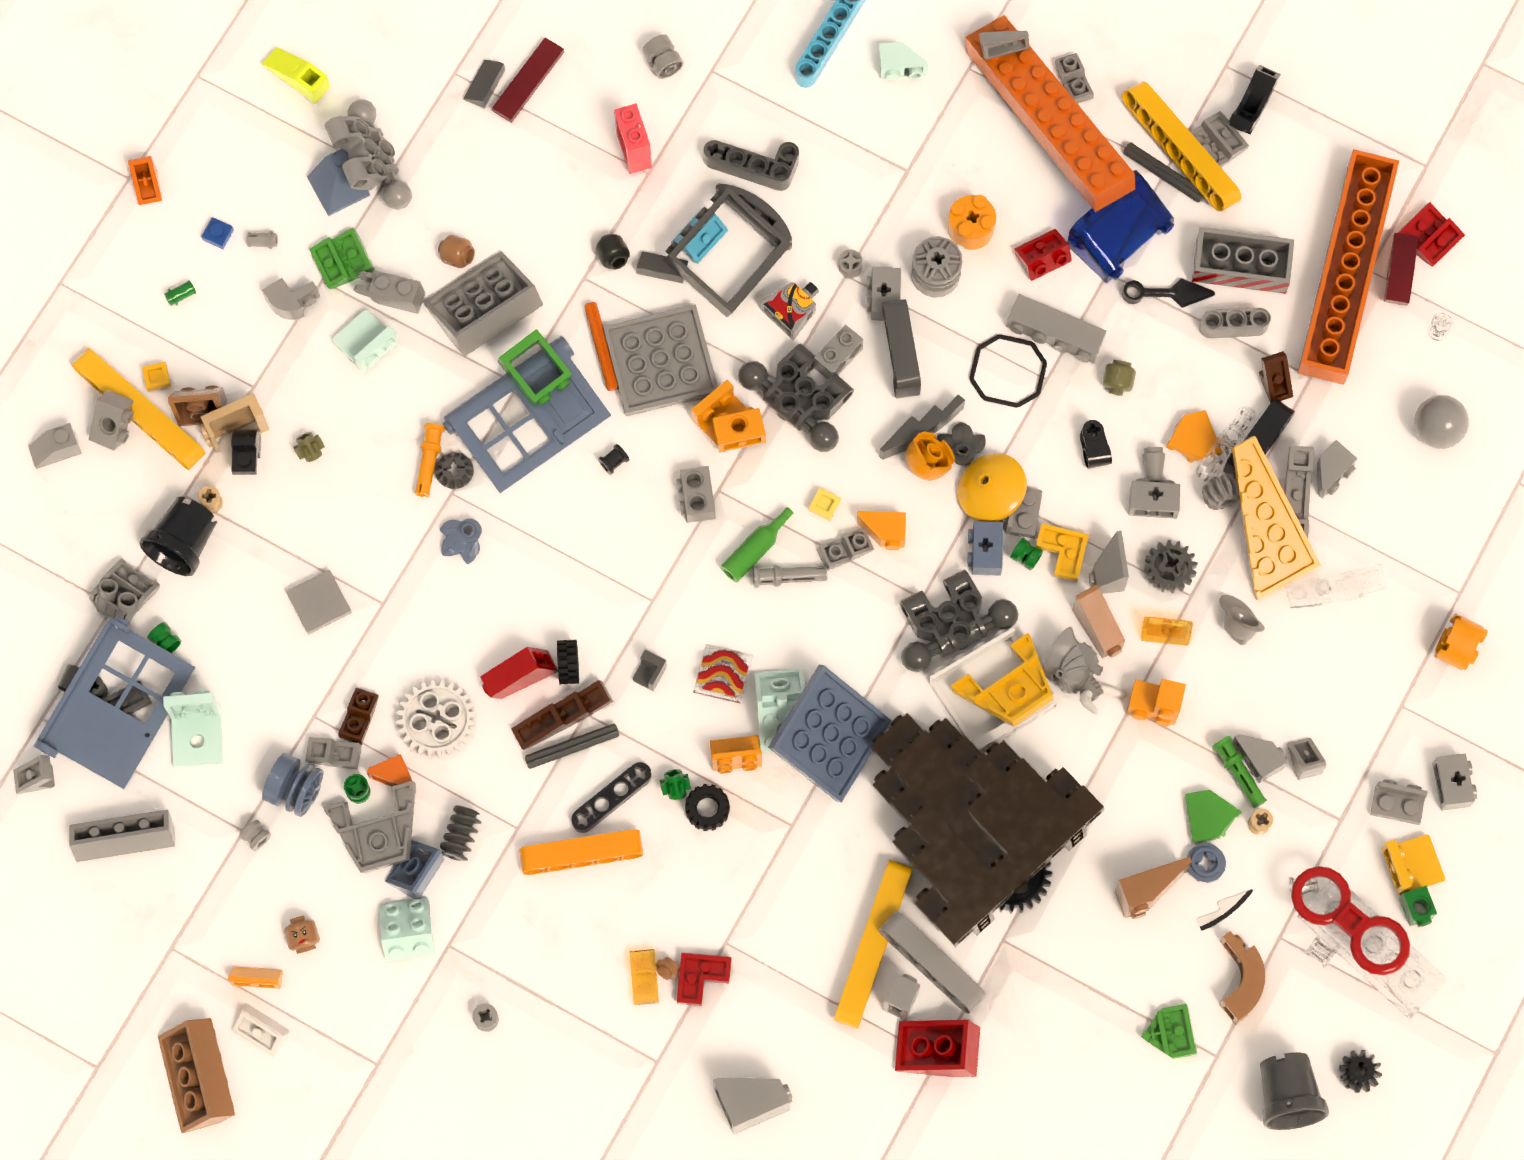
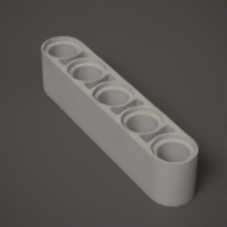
[879,911,986,1014]

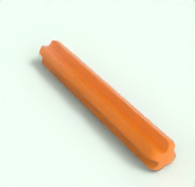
[584,302,619,391]

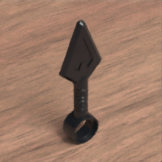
[1122,278,1215,308]

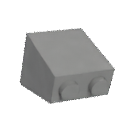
[713,1078,793,1135]

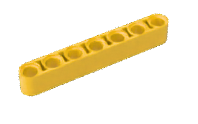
[1122,81,1242,212]
[71,348,206,471]
[834,859,913,1029]

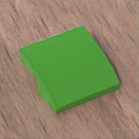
[309,227,375,289]

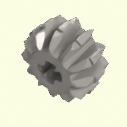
[1202,473,1240,510]

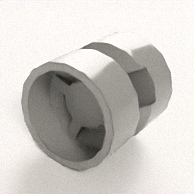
[642,34,684,79]

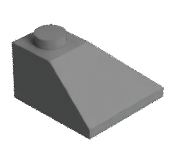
[1089,530,1129,594]

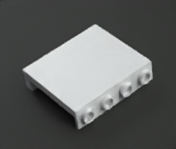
[929,627,1061,753]

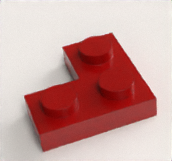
[677,953,732,1006]

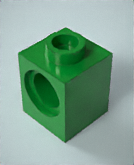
[1399,886,1437,927]

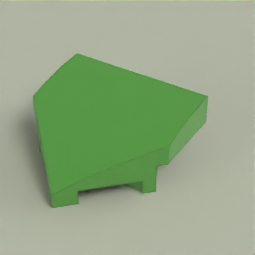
[1185,790,1242,844]
[1141,1004,1198,1059]

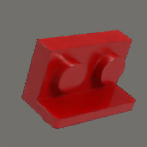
[1014,228,1072,281]

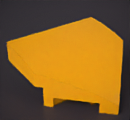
[1166,410,1222,463]

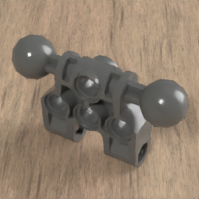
[738,343,854,452]
[899,569,1019,673]

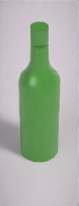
[720,507,794,583]

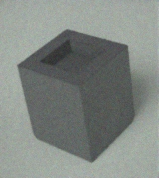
[632,649,667,692]

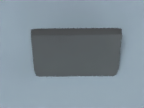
[464,60,505,109]
[636,251,688,284]

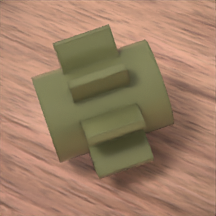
[293,432,325,462]

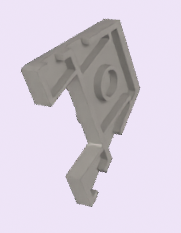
[323,781,416,873]

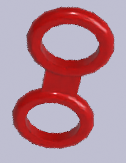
[1291,866,1410,975]

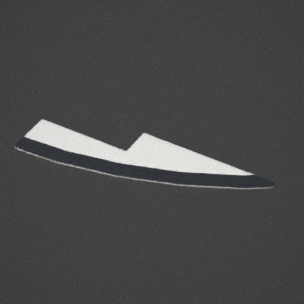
[1197,889,1253,931]

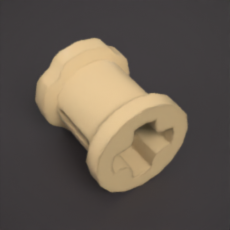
[198,486,223,514]
[1248,808,1273,835]

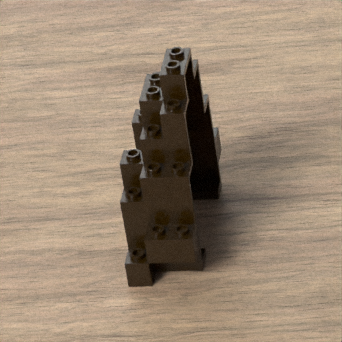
[871,713,1105,948]

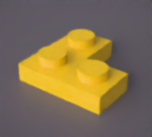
[1036,523,1089,582]

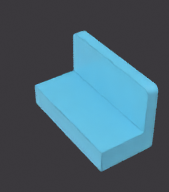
[671,211,728,264]

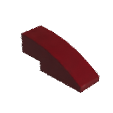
[1383,233,1418,306]

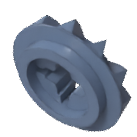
[1187,843,1226,884]

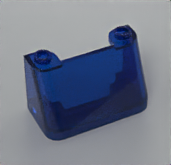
[1067,170,1175,284]

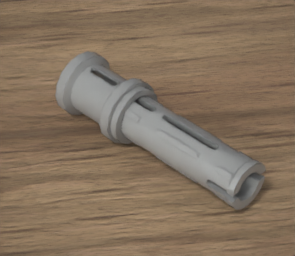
[753,565,828,588]

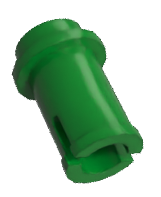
[164,280,196,306]

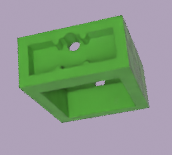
[497,329,572,407]

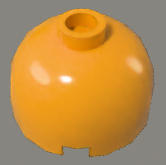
[905,431,955,481]

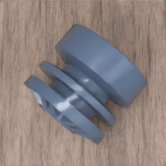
[262,753,324,817]

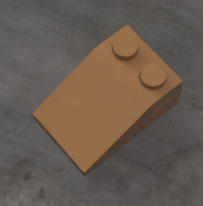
[168,385,226,426]
[1115,857,1192,920]

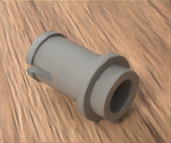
[247,230,278,249]

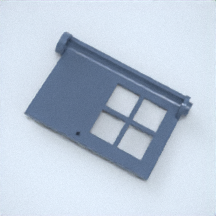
[442,336,612,493]
[33,615,195,789]

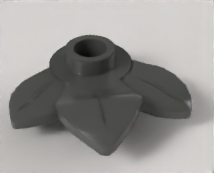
[938,422,986,466]

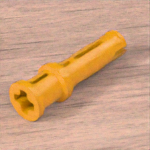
[414,423,445,498]

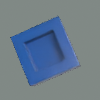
[201,217,234,249]

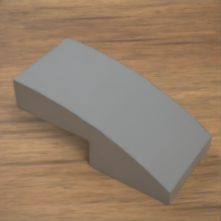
[305,737,362,769]

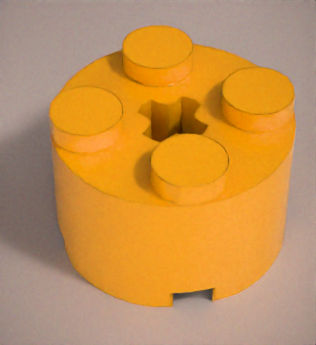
[948,195,996,250]
[1434,613,1488,670]

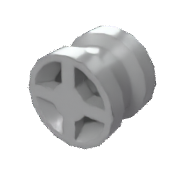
[839,249,863,278]
[240,820,272,851]
[473,1003,499,1032]

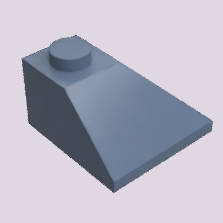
[307,149,370,217]

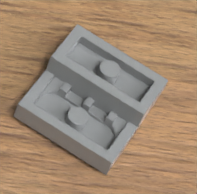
[1190,111,1249,168]

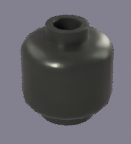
[595,234,630,270]

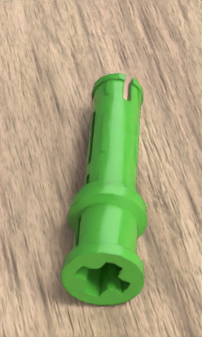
[1212,736,1267,808]

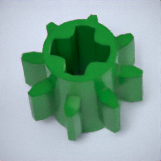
[659,769,691,800]

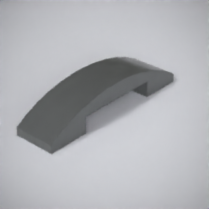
[715,183,792,250]

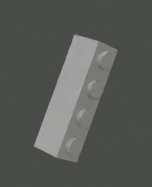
[1006,294,1107,363]
[69,809,175,862]

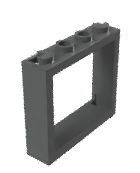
[663,187,792,317]

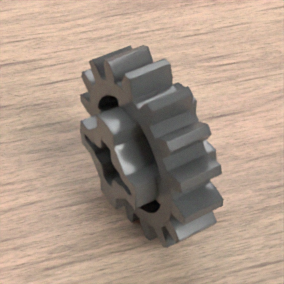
[1144,540,1198,593]

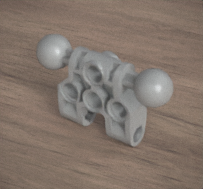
[324,99,412,210]

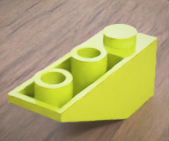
[262,47,330,104]

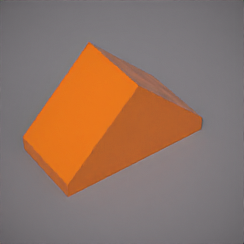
[128,156,162,205]
[367,754,416,794]

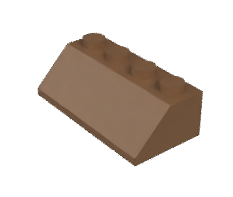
[158,1018,235,1134]

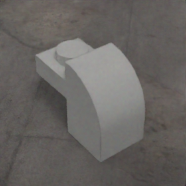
[262,278,320,320]

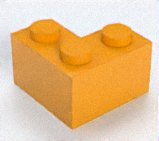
[1126,678,1186,726]

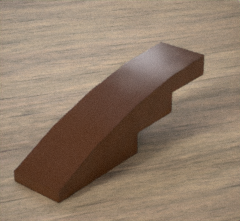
[511,680,613,750]

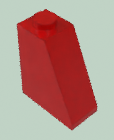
[480,647,558,699]

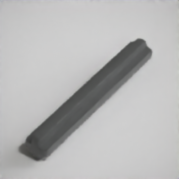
[1123,142,1204,202]
[525,723,619,769]

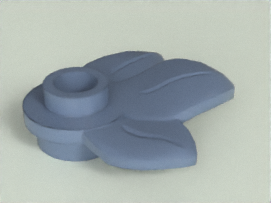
[440,518,482,564]

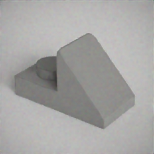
[13,755,55,794]

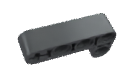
[703,140,799,191]
[882,299,921,399]

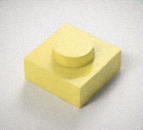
[808,488,841,521]

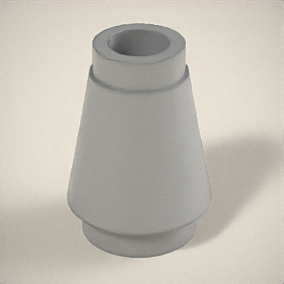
[1142,447,1166,482]

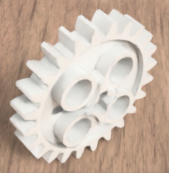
[396,679,477,759]

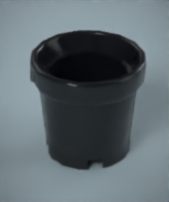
[139,496,218,577]

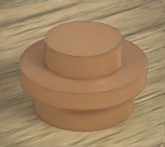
[656,957,680,980]

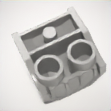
[89,558,160,625]

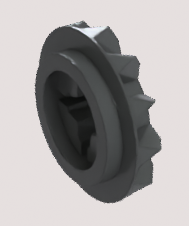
[435,451,474,489]

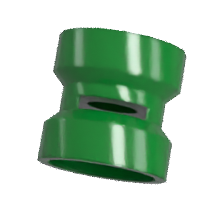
[1010,538,1044,571]
[147,622,182,653]
[344,774,371,804]

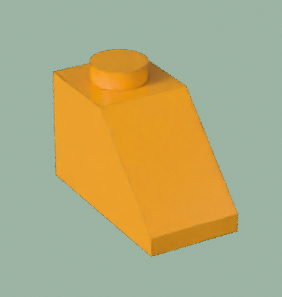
[857,511,906,550]

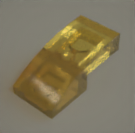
[629,949,659,1005]

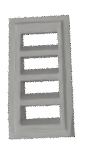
[978,30,1030,60]

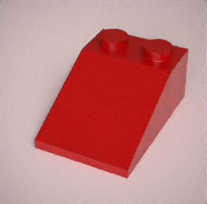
[895,1020,981,1077]

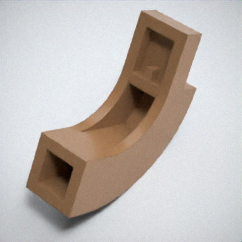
[1220,931,1265,1025]

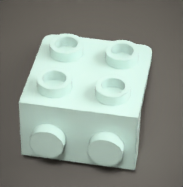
[333,310,399,373]
[379,898,436,961]

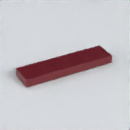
[492,37,565,123]

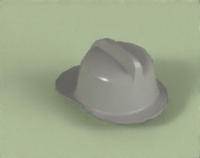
[1219,595,1265,645]

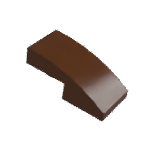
[338,688,379,745]

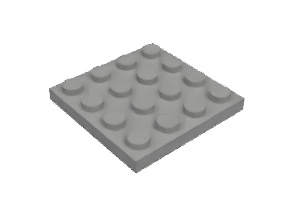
[603,304,718,416]

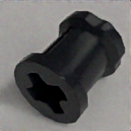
[598,444,630,475]

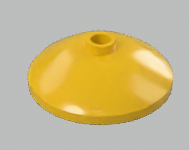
[957,453,1027,522]

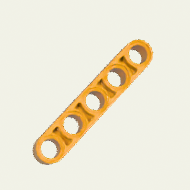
[519,829,644,875]

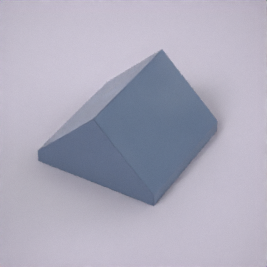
[385,840,445,899]

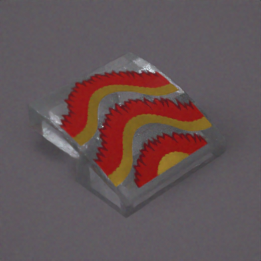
[693,644,753,704]

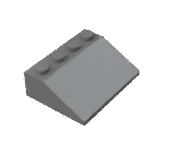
[423,251,543,357]

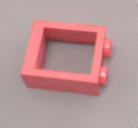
[614,103,652,174]

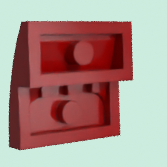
[1397,202,1465,267]

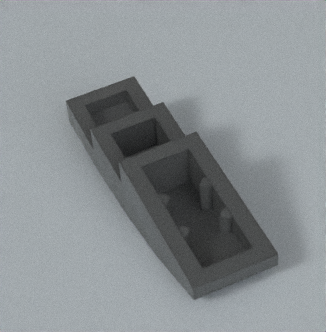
[879,394,965,460]

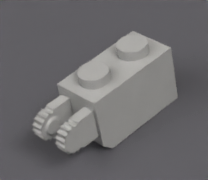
[353,271,426,314]

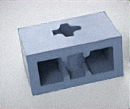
[967,521,1003,576]

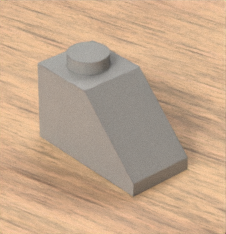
[28,423,82,469]
[1232,734,1287,783]

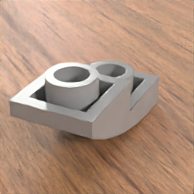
[1055,53,1094,104]
[817,528,874,571]

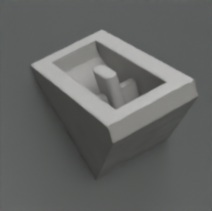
[1287,738,1327,780]

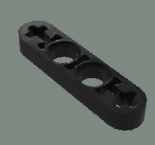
[571,762,652,833]

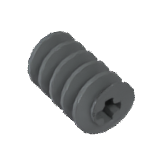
[440,805,482,861]

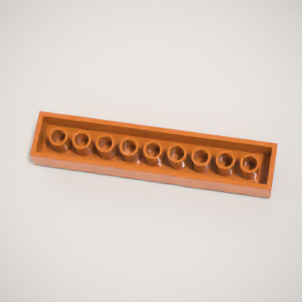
[965,15,1135,212]
[1297,149,1400,385]

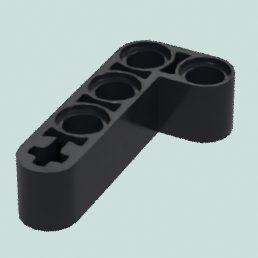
[1223,398,1295,475]

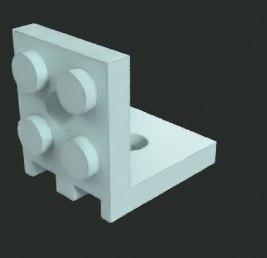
[754,669,805,753]
[163,690,224,769]

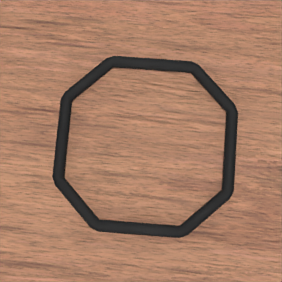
[969,334,1047,408]

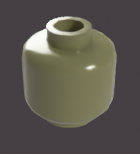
[1102,360,1136,396]

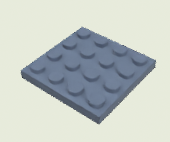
[768,664,892,803]

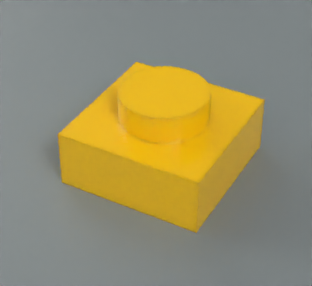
[142,362,171,392]

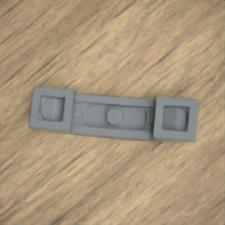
[1285,445,1314,538]

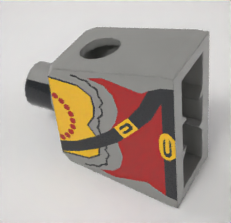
[761,282,819,340]

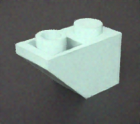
[879,42,928,80]

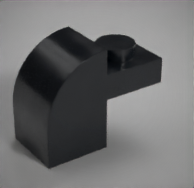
[231,429,261,475]

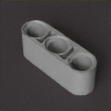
[1199,307,1271,338]

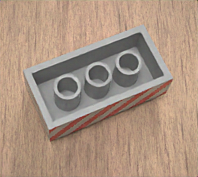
[1192,227,1295,294]

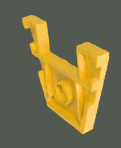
[951,633,1053,727]

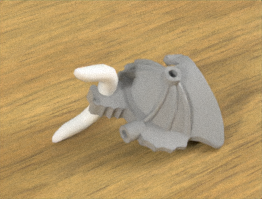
[1044,627,1128,715]

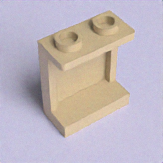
[199,393,270,453]

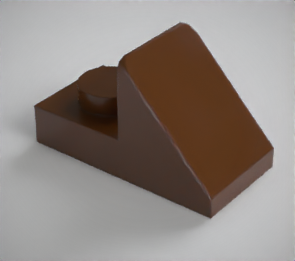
[1259,351,1294,403]

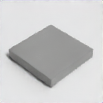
[286,569,352,635]

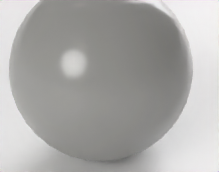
[1414,395,1469,449]

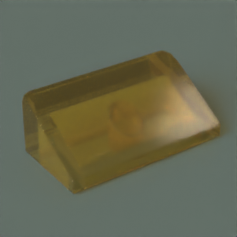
[1141,616,1193,646]

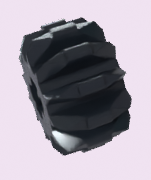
[1338,1050,1382,1093]

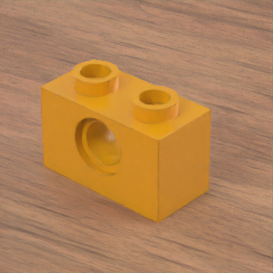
[712,407,766,453]

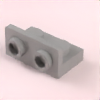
[1003,488,1043,539]
[1370,779,1428,825]

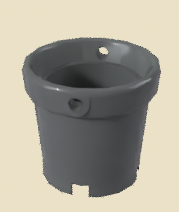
[1259,1052,1329,1130]

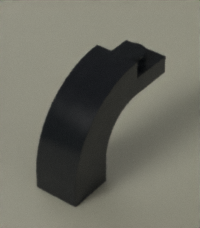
[1229,65,1281,135]

